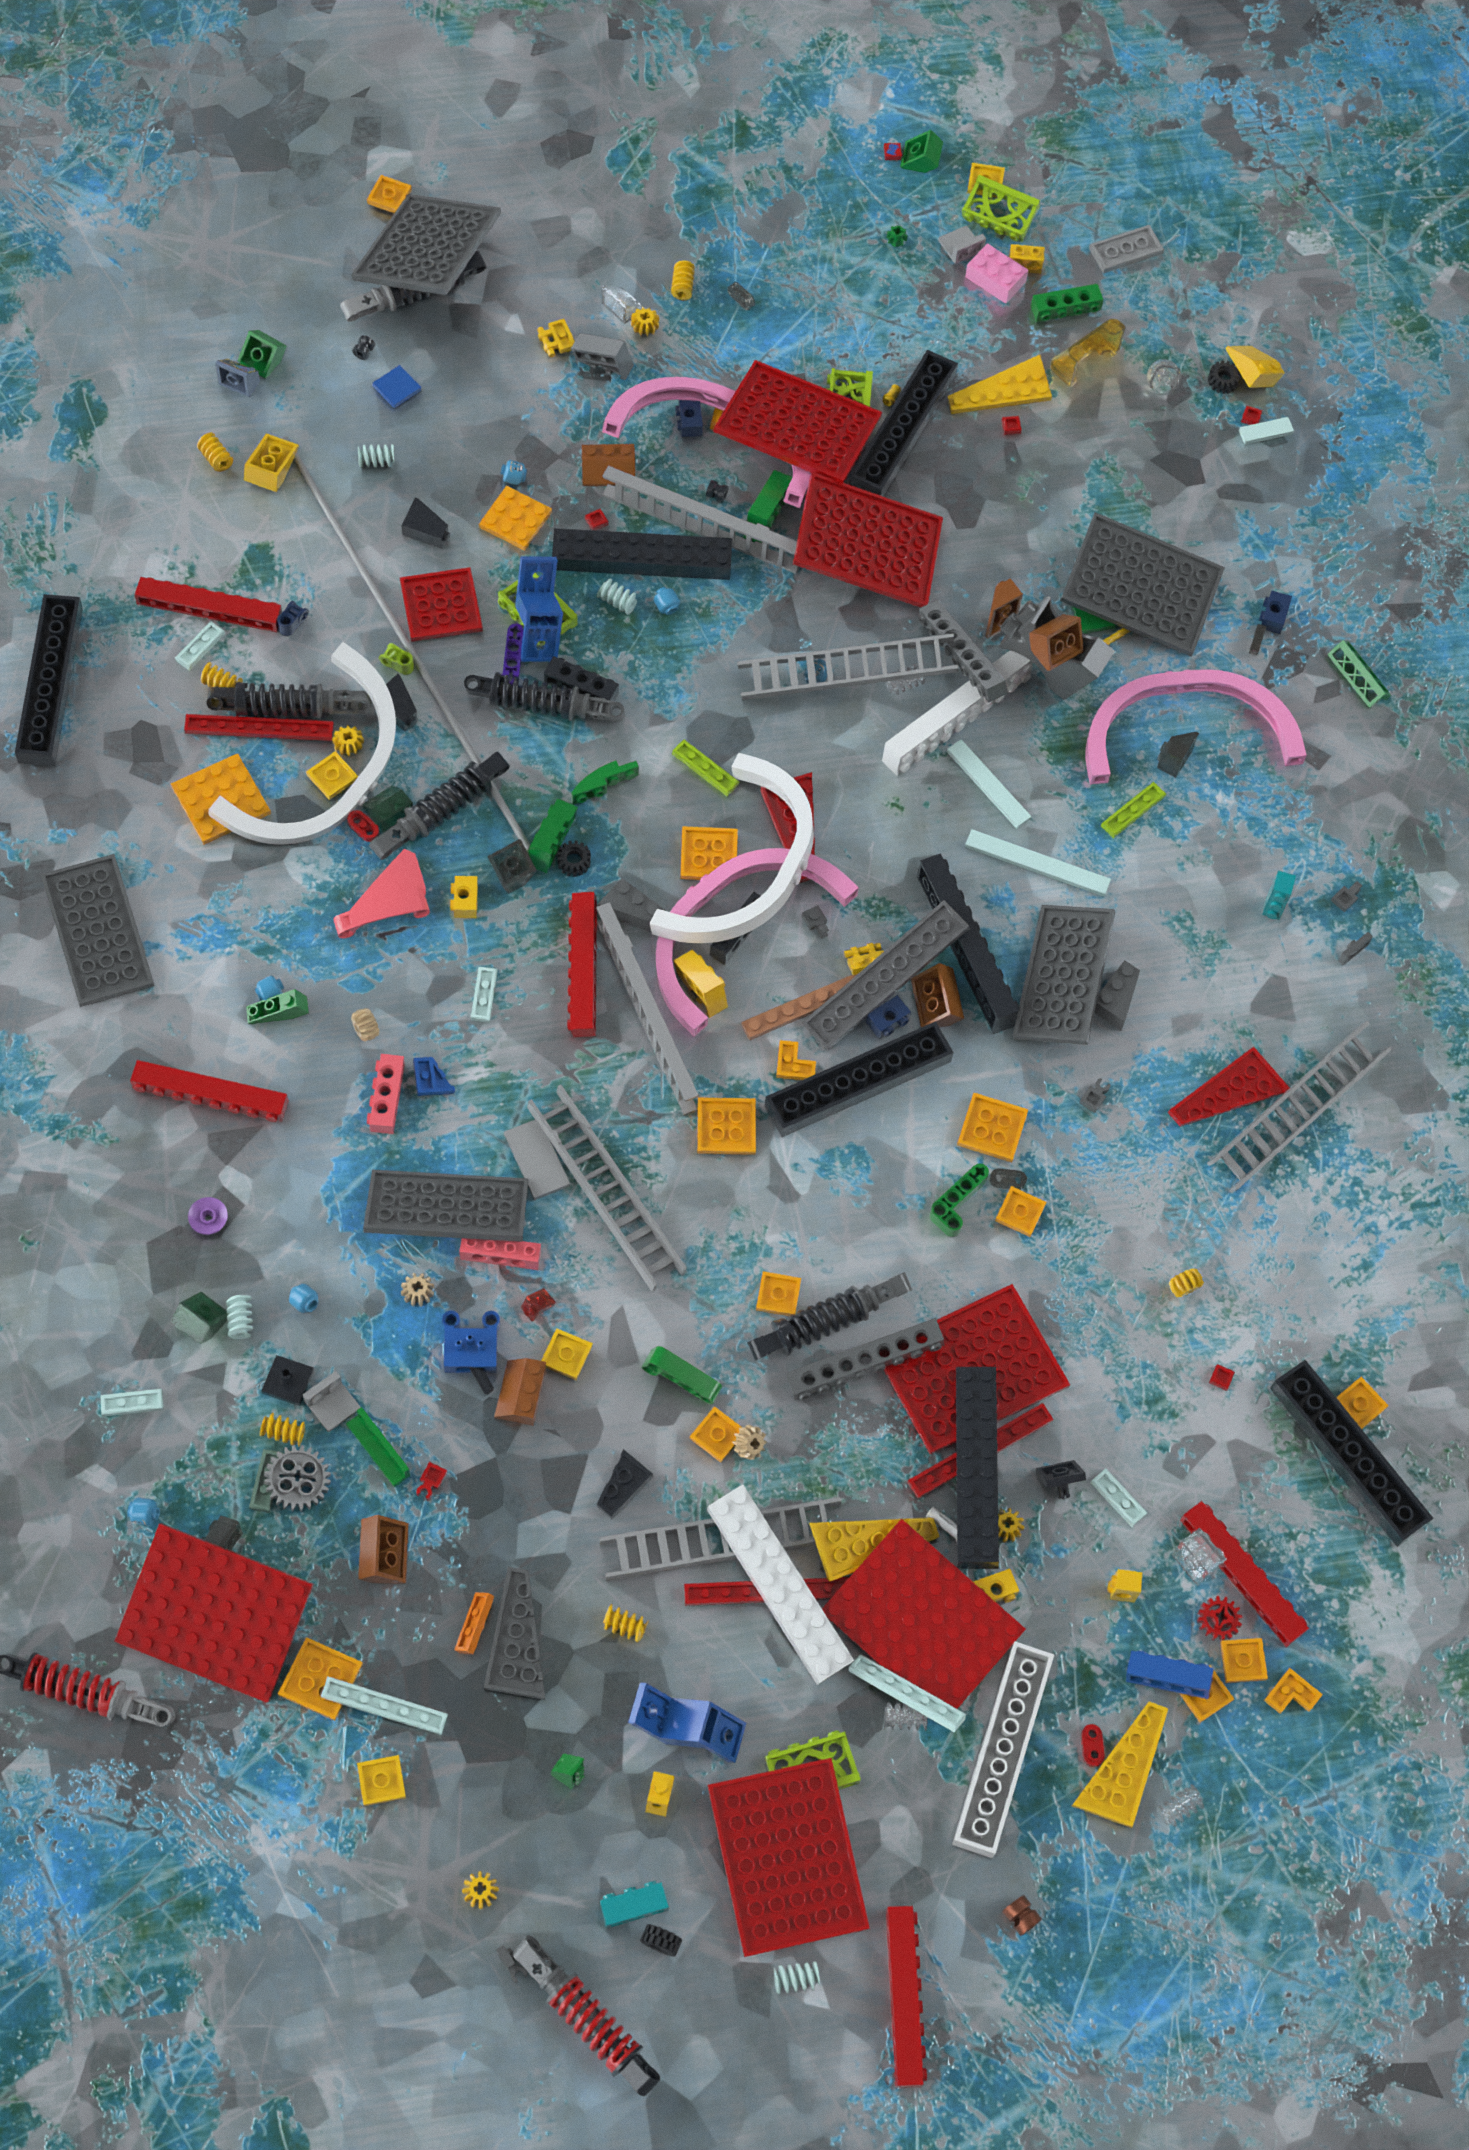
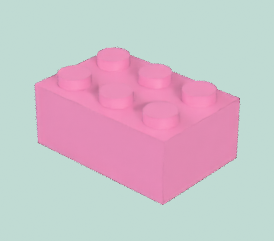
[965,243,1028,304]

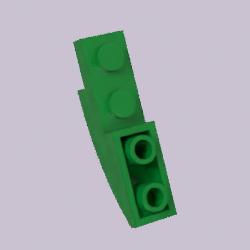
[571,760,639,804]

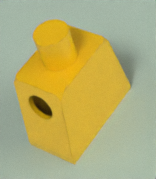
[645,1771,675,1817]

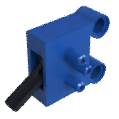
[442,1310,500,1395]

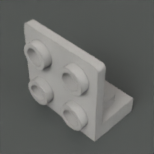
[938,226,986,264]
[303,1371,360,1432]

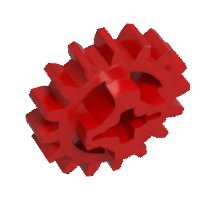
[1197,1596,1243,1641]

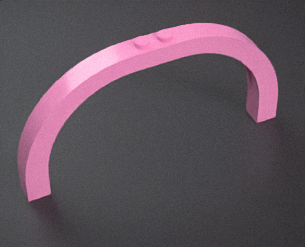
[602,377,811,508]
[1085,669,1307,785]
[656,848,859,1037]

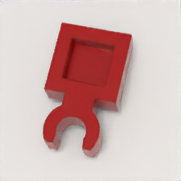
[416,1462,448,1501]

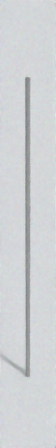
[282,436,530,852]

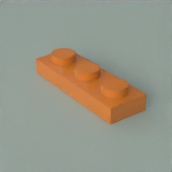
[454,1592,494,1655]

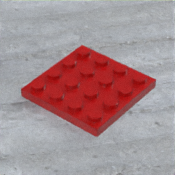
[400,567,483,642]

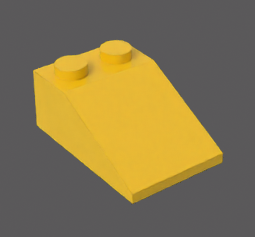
[1225,346,1285,388]
[244,433,299,492]

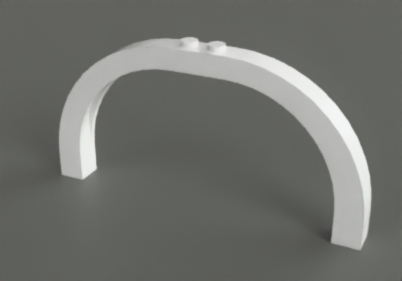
[209,642,396,845]
[650,753,814,943]

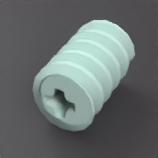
[358,444,394,467]
[597,578,637,615]
[226,1295,253,1339]
[774,1961,820,1994]

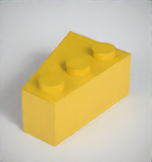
[674,949,728,1018]

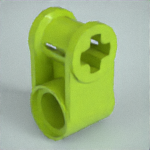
[378,643,414,675]

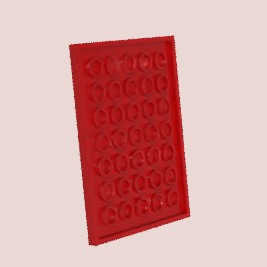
[713,360,882,484]
[793,472,943,608]
[879,1284,1070,1455]
[822,1518,1026,1709]
[114,1523,314,1703]
[707,1758,870,1957]

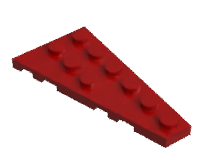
[760,772,815,883]
[1168,1046,1290,1127]

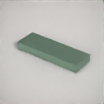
[249,1449,283,1513]

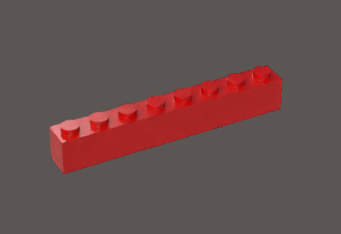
[134,577,282,633]
[567,892,597,1038]
[130,1060,289,1122]
[1180,1501,1309,1648]
[886,1906,927,2088]

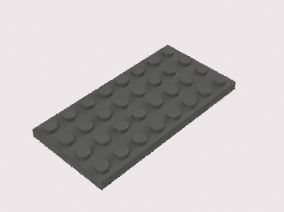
[41,854,155,1007]
[1013,905,1116,1045]
[363,1169,528,1242]

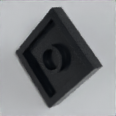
[261,1355,314,1406]
[1036,1460,1086,1499]

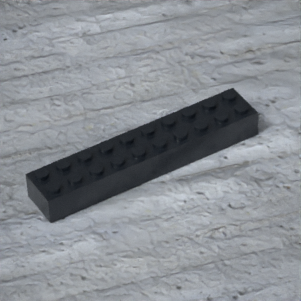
[849,349,958,496]
[552,528,732,580]
[15,594,83,766]
[917,853,1019,1034]
[764,1021,954,1137]
[1270,1360,1434,1547]
[956,1367,999,1569]

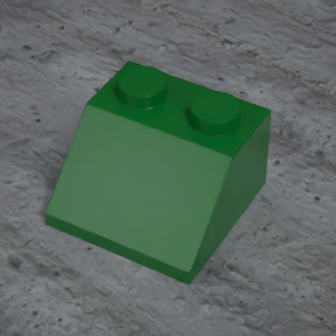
[900,130,943,173]
[237,330,287,379]

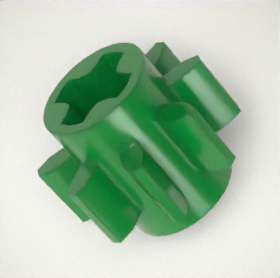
[886,225,908,247]

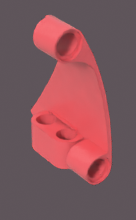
[333,849,430,939]

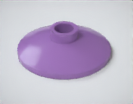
[188,1197,228,1235]

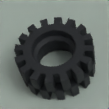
[1208,360,1241,394]
[557,840,591,877]
[640,1924,682,1957]

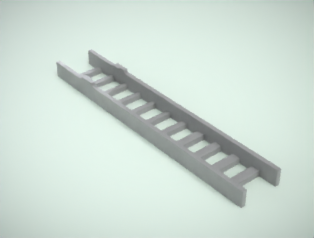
[602,466,799,574]
[737,633,958,700]
[597,902,699,1116]
[1207,1021,1392,1193]
[527,1085,687,1292]
[599,1497,841,1581]

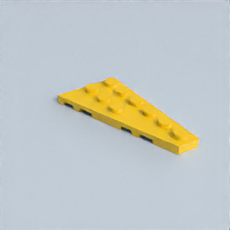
[947,355,1052,414]
[809,1517,940,1581]
[1072,1701,1169,1828]

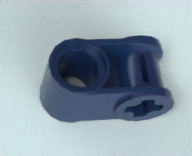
[278,601,309,636]

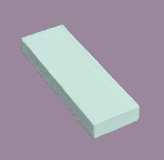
[1239,417,1294,445]
[175,621,225,671]
[471,967,498,1023]
[100,1389,164,1417]
[1090,1468,1147,1527]

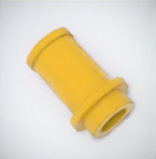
[882,384,901,406]

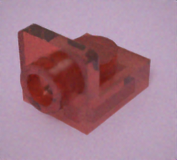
[521,1288,556,1322]

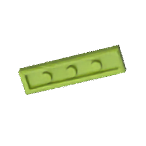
[672,739,740,797]
[1101,782,1166,838]

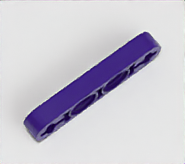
[502,623,524,684]

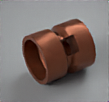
[1002,1895,1042,1936]

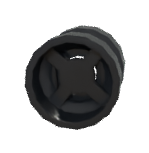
[352,335,376,360]
[706,480,729,503]

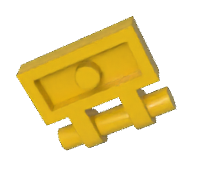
[537,319,575,358]
[843,943,884,975]

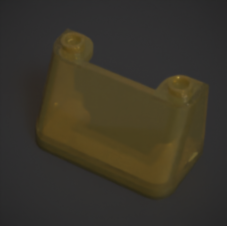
[1050,319,1126,387]

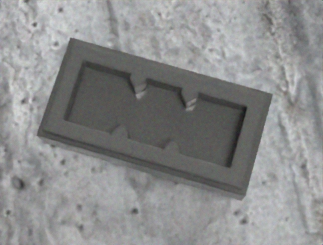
[1338,932,1373,965]

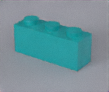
[1262,870,1296,920]
[600,1881,669,1929]

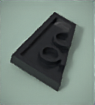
[596,1449,654,1519]

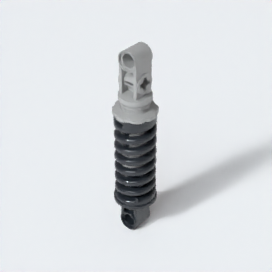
[340,251,487,322]

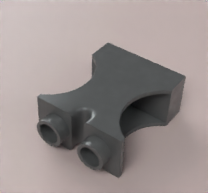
[998,596,1115,700]

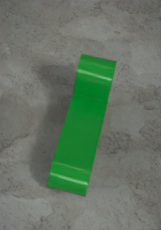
[929,1163,989,1237]
[641,1346,723,1404]

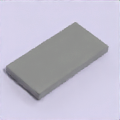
[1089,225,1164,273]
[504,1119,570,1200]

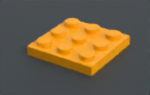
[479,486,552,551]
[680,826,738,882]
[957,1092,1029,1163]
[697,1097,756,1155]
[278,1637,363,1721]

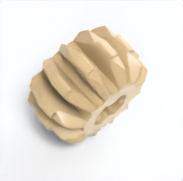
[351,1008,379,1041]
[401,1273,434,1307]
[732,1425,768,1460]

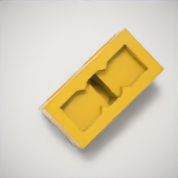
[1008,244,1045,274]

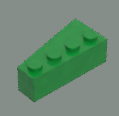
[743,470,793,543]
[525,798,578,873]

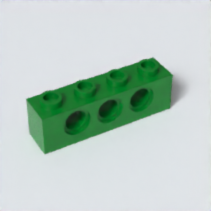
[1031,283,1104,322]

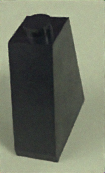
[401,498,450,548]
[373,674,418,731]

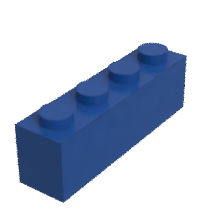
[1126,1651,1214,1699]

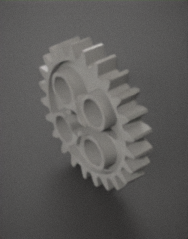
[264,1445,331,1512]

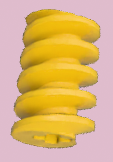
[671,261,695,301]
[197,432,233,472]
[201,662,243,688]
[260,1413,305,1447]
[603,1604,649,1643]

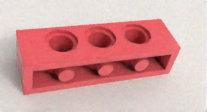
[367,1054,405,1134]
[459,1238,541,1270]

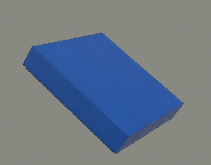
[372,365,422,409]

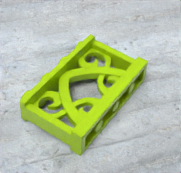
[962,175,1040,242]
[826,368,873,407]
[498,573,578,646]
[764,1730,861,1790]

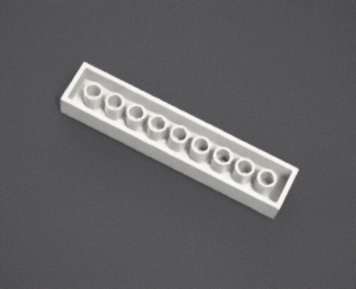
[882,650,1033,776]
[707,1484,854,1685]
[952,1641,1054,1858]

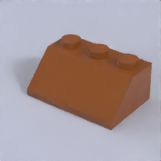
[582,444,635,486]
[985,578,1023,639]
[1029,614,1083,671]
[911,963,965,1028]
[494,1358,547,1426]
[358,1515,409,1584]

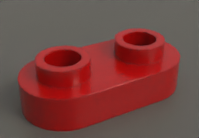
[347,810,379,842]
[1081,1724,1105,1767]

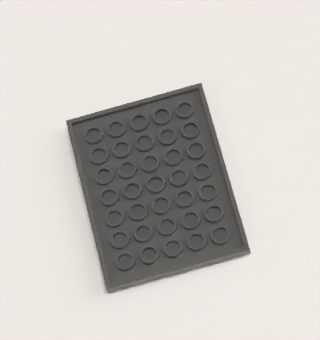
[351,194,501,295]
[1060,512,1225,656]

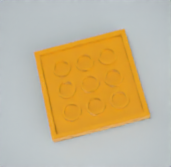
[171,753,271,845]

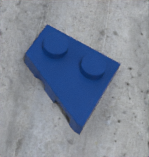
[413,1057,455,1096]

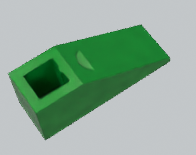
[246,989,309,1024]
[551,1753,585,1789]

